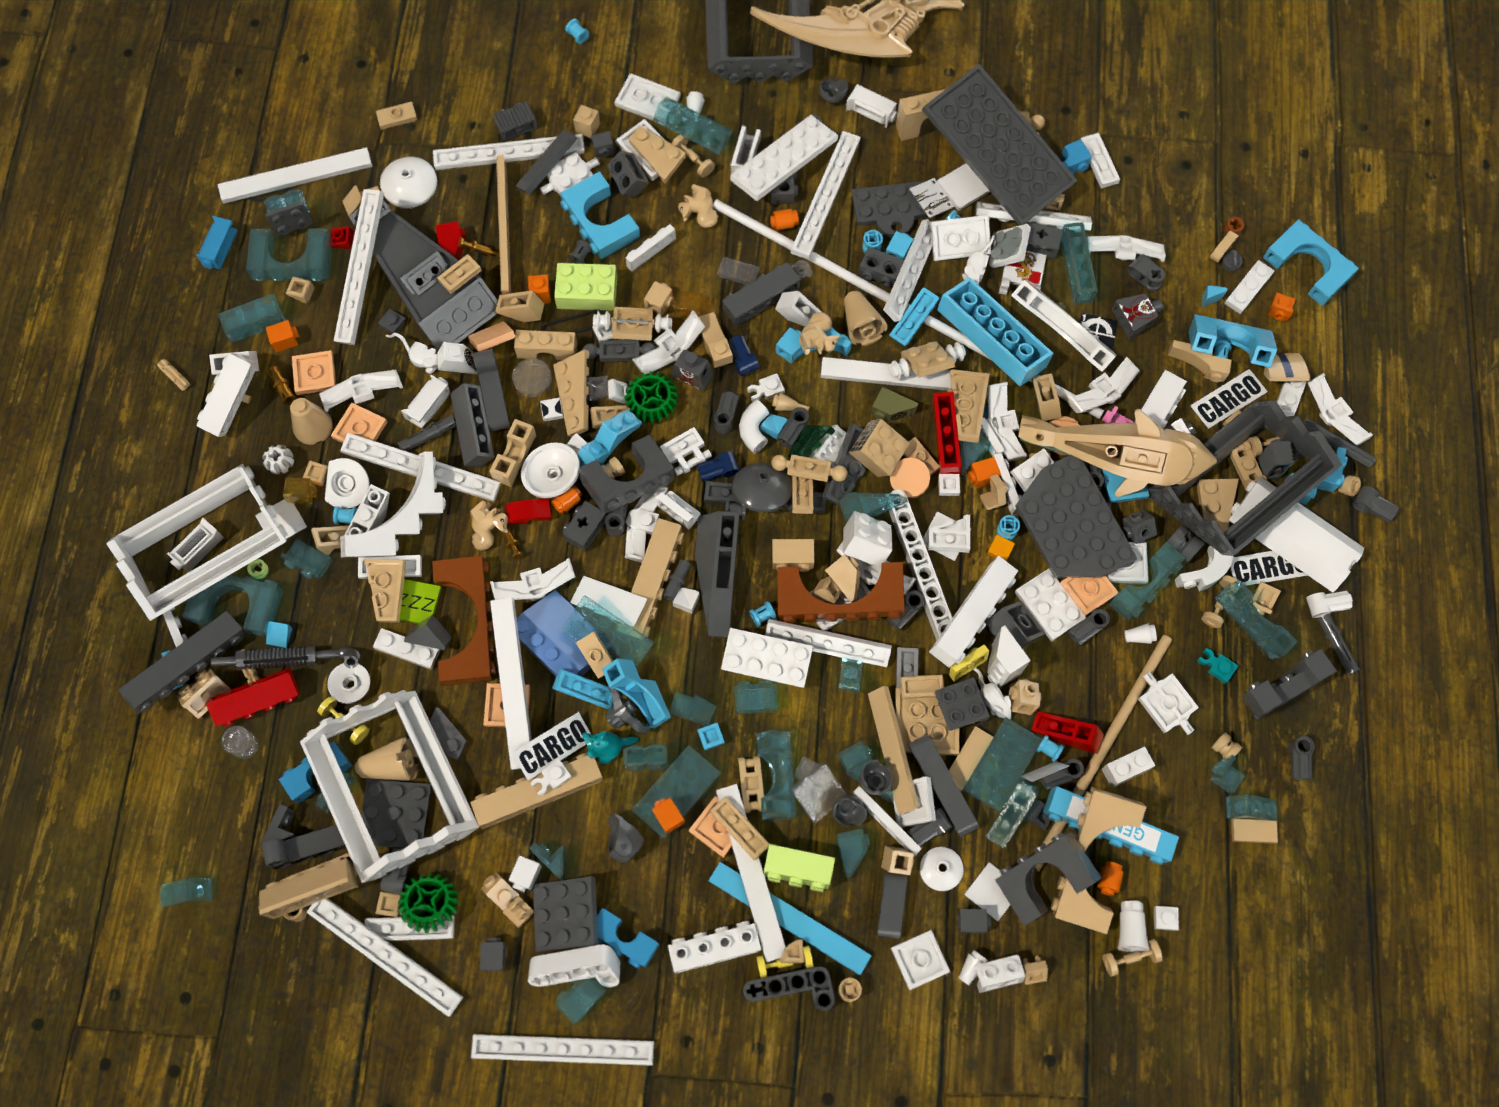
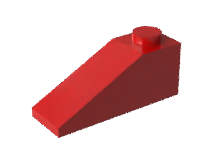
[435,221,466,260]
[1031,711,1104,754]

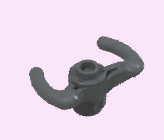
[605,685,651,734]

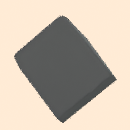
[1022,799,1051,831]

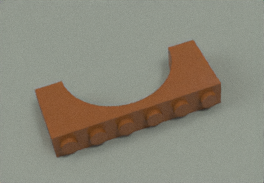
[432,556,496,686]
[777,562,905,623]

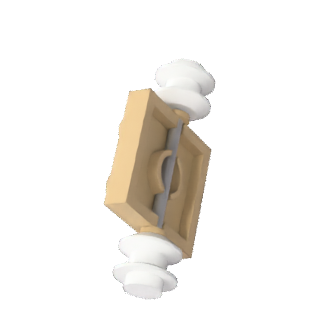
[593,307,672,341]
[890,341,966,380]

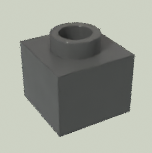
[591,131,614,158]

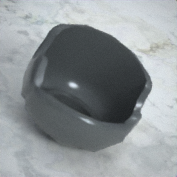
[818,77,848,104]
[859,760,893,795]
[832,795,867,827]

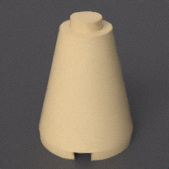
[844,291,887,346]
[290,398,333,445]
[355,738,419,781]

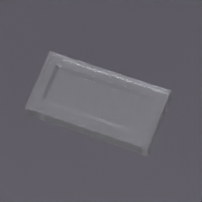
[717,257,760,284]

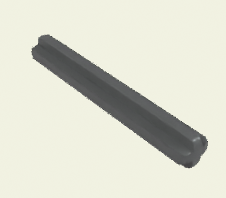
[1303,418,1376,467]

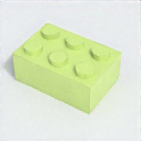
[555,263,617,311]
[764,844,835,892]

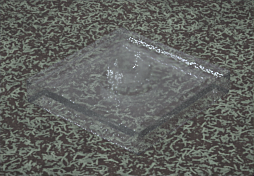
[790,762,847,823]

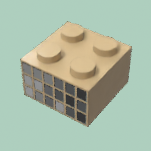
[849,419,910,477]

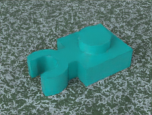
[1197,648,1238,684]

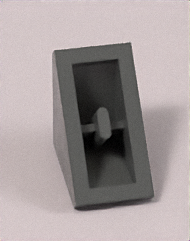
[404,615,452,650]

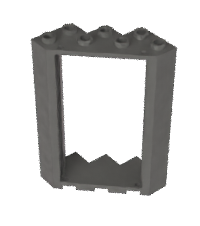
[705,0,813,84]
[1148,400,1343,556]

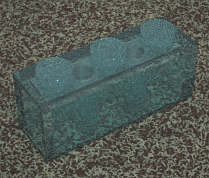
[218,293,286,342]

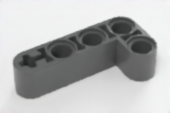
[473,349,511,432]
[261,825,346,870]
[743,967,834,1011]

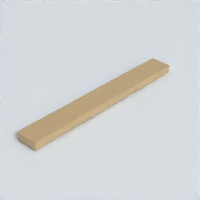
[496,155,511,295]

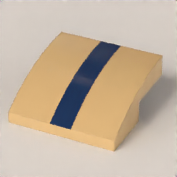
[1264,353,1310,381]

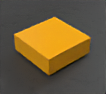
[987,534,1015,561]

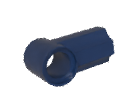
[728,335,759,376]
[697,451,740,482]

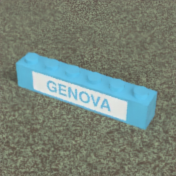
[1043,786,1179,865]

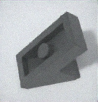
[260,804,298,845]

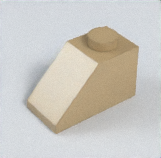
[496,290,544,322]
[1032,373,1062,421]
[825,554,861,603]

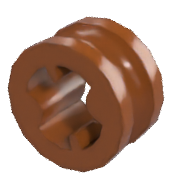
[1225,217,1244,235]

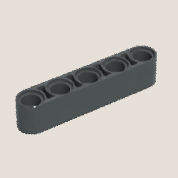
[908,734,979,838]

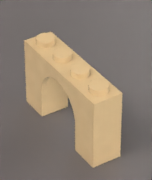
[896,89,946,141]

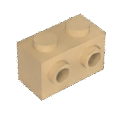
[772,539,814,572]

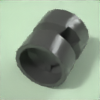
[1165,525,1205,563]

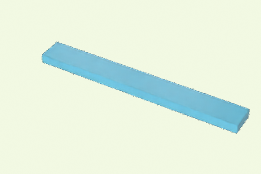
[709,862,871,975]

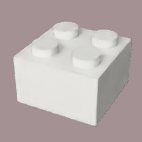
[843,511,892,568]

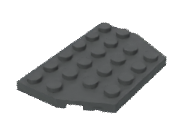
[1015,455,1137,578]

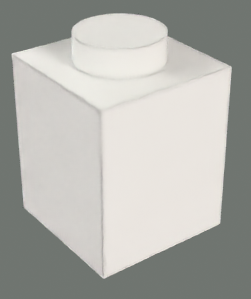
[509,855,542,892]

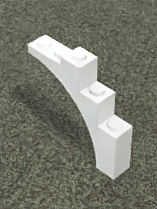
[340,452,446,557]

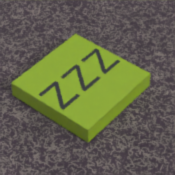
[400,579,442,624]

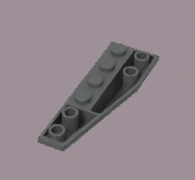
[695,511,739,638]

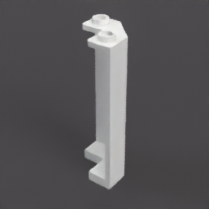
[1229,476,1364,593]

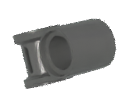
[1127,254,1165,291]

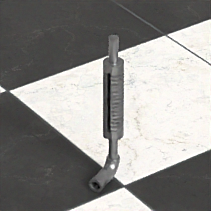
[211,646,360,670]

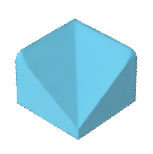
[761,414,788,439]

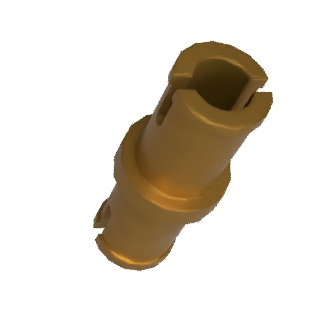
[267,366,295,404]

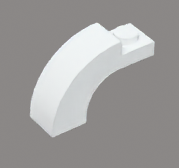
[1175,546,1233,591]

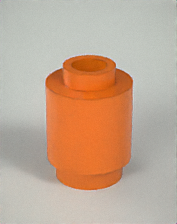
[770,209,799,231]
[551,486,582,514]
[1097,862,1124,896]

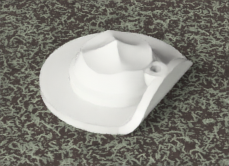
[325,458,369,509]

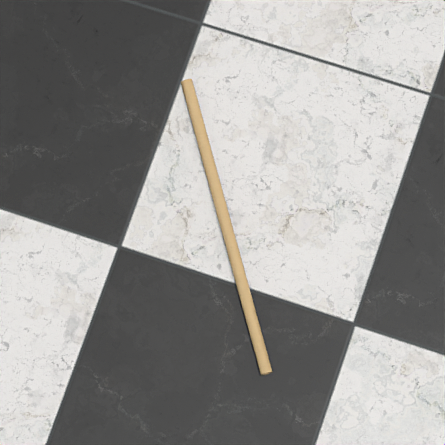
[1034,635,1172,871]

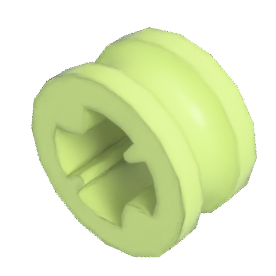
[247,559,269,579]

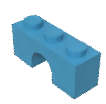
[1061,139,1092,174]
[279,742,353,804]
[597,908,660,969]

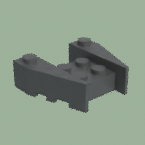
[1241,649,1337,721]

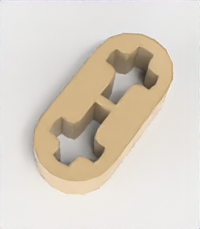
[1210,230,1239,263]

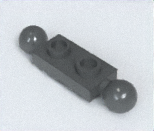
[582,340,656,362]

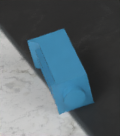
[196,216,238,270]

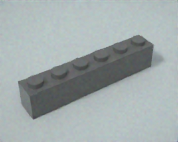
[118,611,244,715]

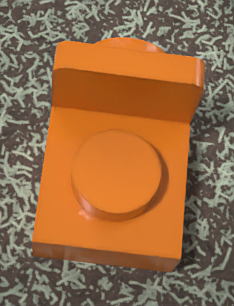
[1268,293,1295,322]

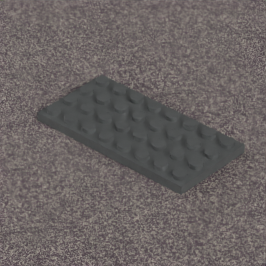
[922,64,1078,226]

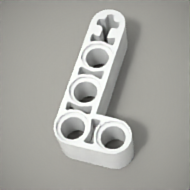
[528,945,621,987]

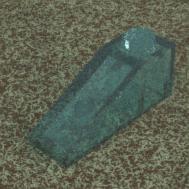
[839,492,908,523]
[985,778,1039,848]

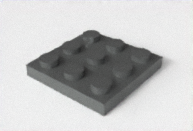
[361,779,432,849]
[533,876,599,952]

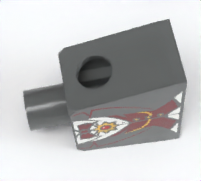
[1111,294,1163,340]
[671,349,713,392]

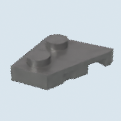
[430,707,468,762]

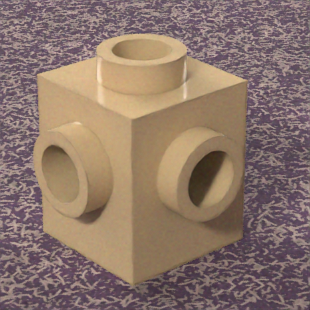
[1009,679,1041,715]

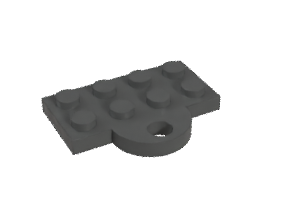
[851,181,932,238]

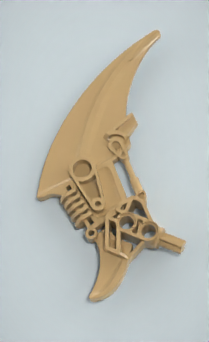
[750,0,964,57]

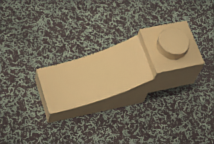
[699,312,733,368]
[1168,340,1231,382]

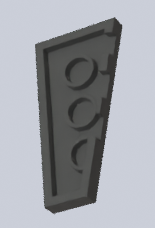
[822,424,866,506]

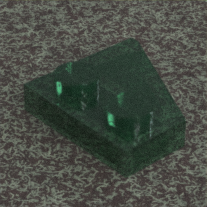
[787,425,835,459]

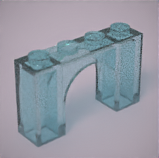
[246,229,332,281]
[182,573,283,637]

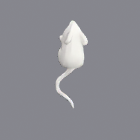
[962,232,995,285]
[386,333,438,374]
[973,668,1011,720]

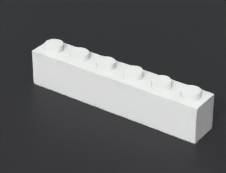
[929,556,1018,667]

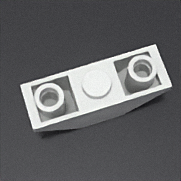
[345,484,390,535]

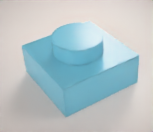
[697,723,725,751]

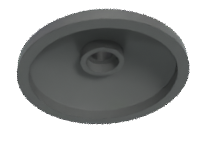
[732,463,792,512]

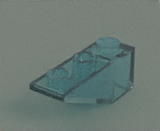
[838,741,893,802]

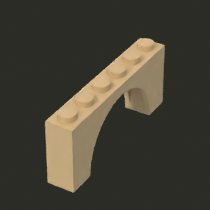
[1051,787,1146,934]

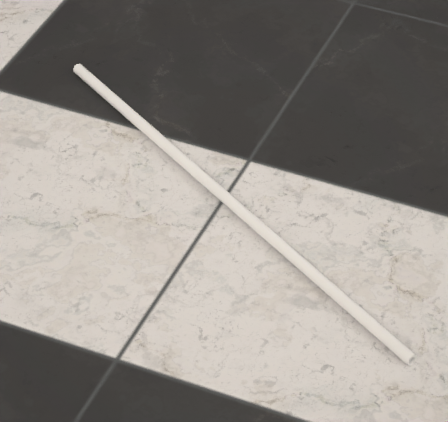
[713,199,1104,419]

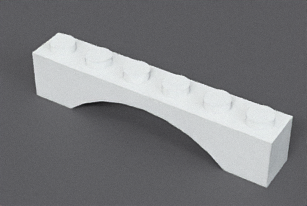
[1011,279,1117,372]

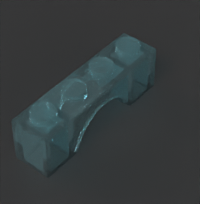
[1109,542,1185,621]
[1215,580,1297,659]
[757,730,796,821]

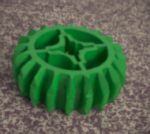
[625,370,678,424]
[398,872,459,934]

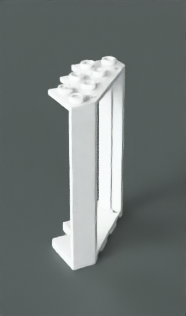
[106,464,288,621]
[300,690,479,883]

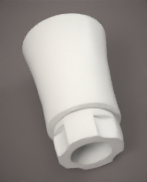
[1118,901,1150,952]

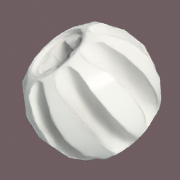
[263,444,294,475]

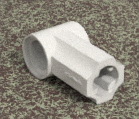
[1306,591,1353,618]

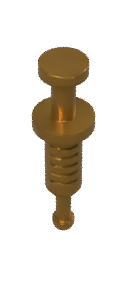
[458,238,500,257]
[503,526,523,560]

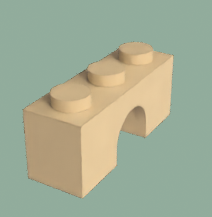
[514,330,577,360]
[489,419,536,487]

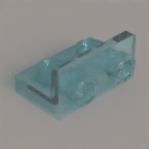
[280,539,332,580]

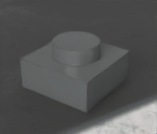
[378,308,407,334]

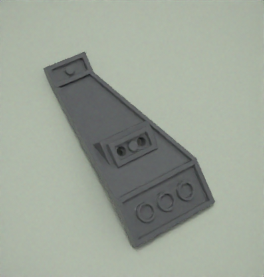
[348,199,498,351]

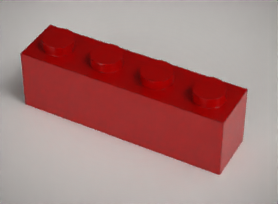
[932,392,961,475]
[206,668,300,727]

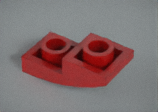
[330,226,355,249]
[505,499,551,524]

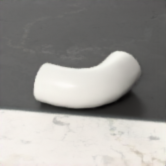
[739,399,769,454]

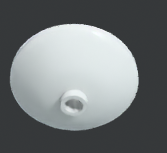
[380,157,437,208]
[521,443,580,498]

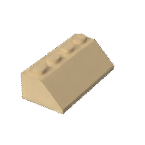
[259,857,359,919]

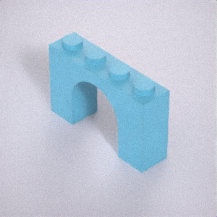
[560,172,640,259]
[1263,219,1359,307]
[1189,314,1277,368]

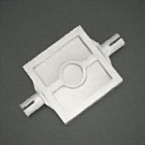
[540,152,599,195]
[1138,671,1199,735]

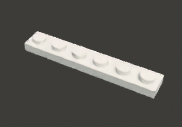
[976,202,1092,232]
[883,219,932,322]
[765,619,892,667]

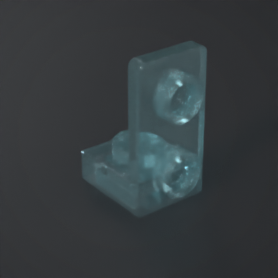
[1210,754,1245,794]
[1226,794,1277,821]
[160,877,212,907]

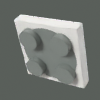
[989,224,1031,268]

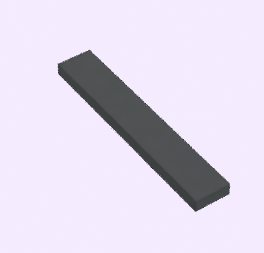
[704,481,826,514]

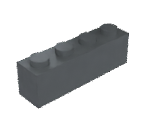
[723,262,800,327]
[450,383,494,468]

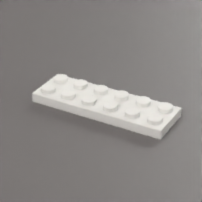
[730,115,838,201]

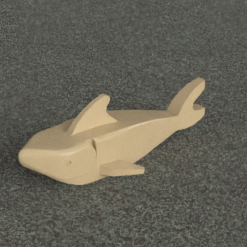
[1018,409,1217,497]

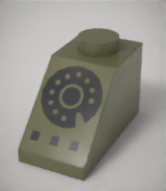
[871,387,919,423]

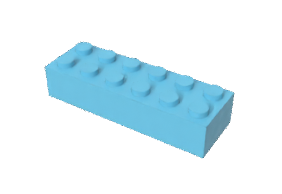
[937,277,1053,386]

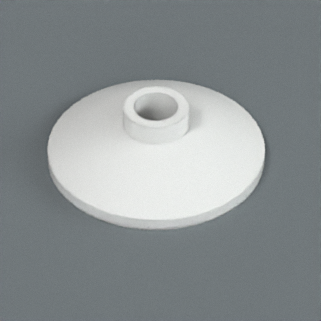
[328,663,371,704]
[920,847,963,891]

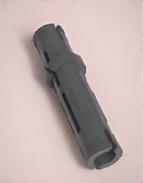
[397,415,456,452]
[1317,613,1360,675]

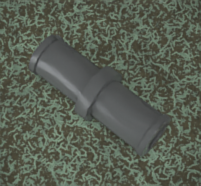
[662,560,691,602]

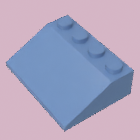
[517,590,614,677]

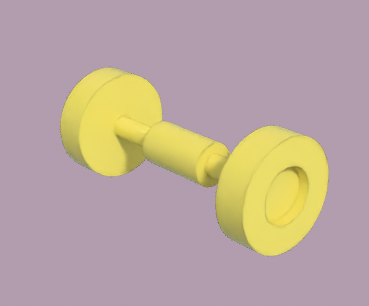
[317,696,370,745]
[757,946,813,978]

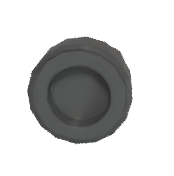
[1221,249,1242,272]

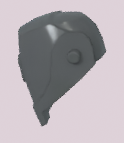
[606,813,644,863]

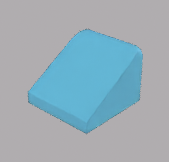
[1202,285,1227,307]
[266,621,292,648]

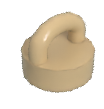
[1338,475,1361,496]

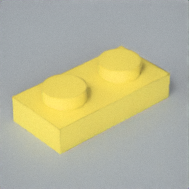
[949,645,989,682]

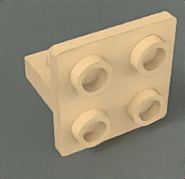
[177,667,230,719]

